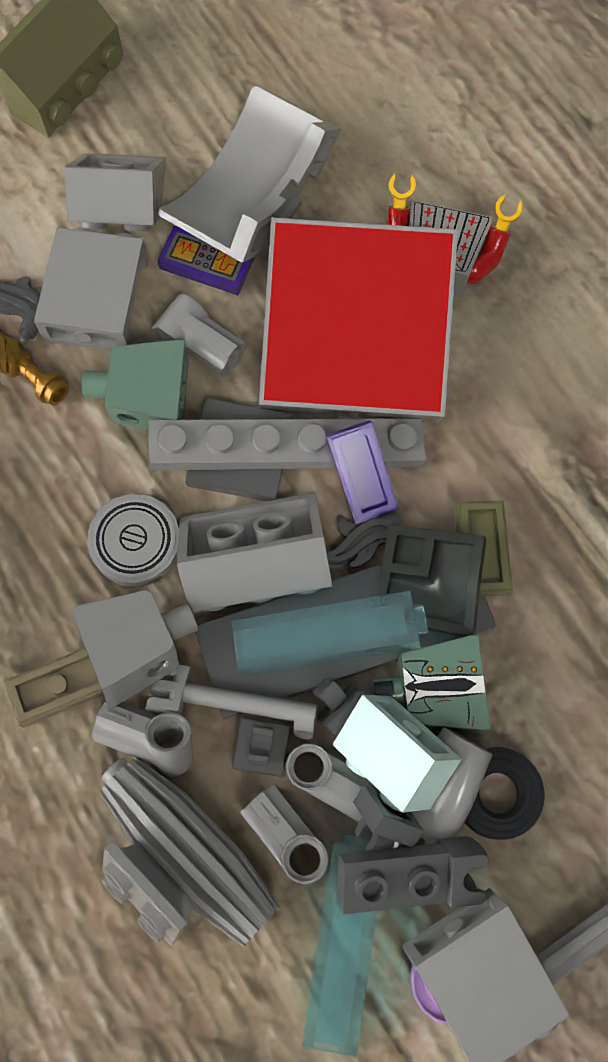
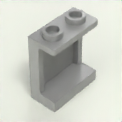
[34,227,149,351]
[402,888,570,1062]

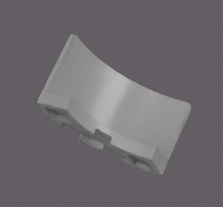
[158,86,341,263]

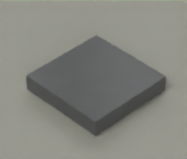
[186,398,294,501]

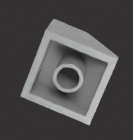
[64,153,166,231]

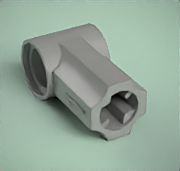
[151,294,245,376]
[92,702,193,778]
[285,744,379,822]
[240,784,328,885]

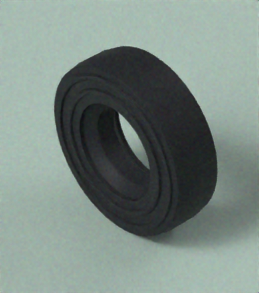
[465,747,545,840]

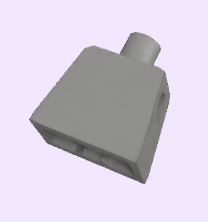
[70,590,198,709]

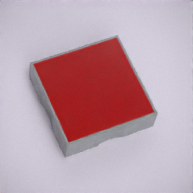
[259,217,458,422]

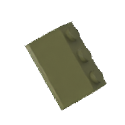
[0,0,124,138]

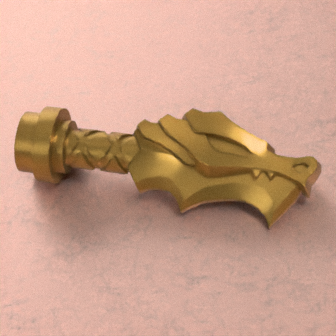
[0,331,69,406]

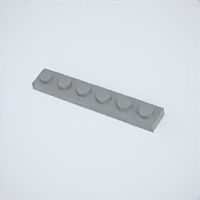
[148,419,426,470]

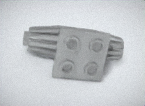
[100,757,280,947]

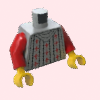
[387,174,523,296]

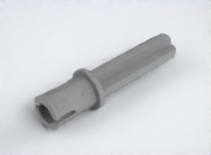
[536,897,608,985]

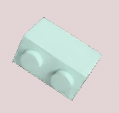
[333,695,462,813]

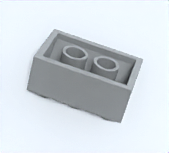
[177,492,333,612]

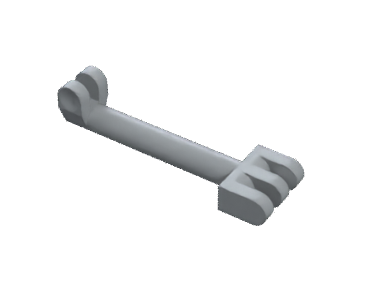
[145,664,318,739]

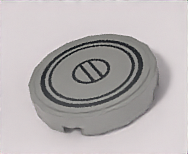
[87,494,179,587]

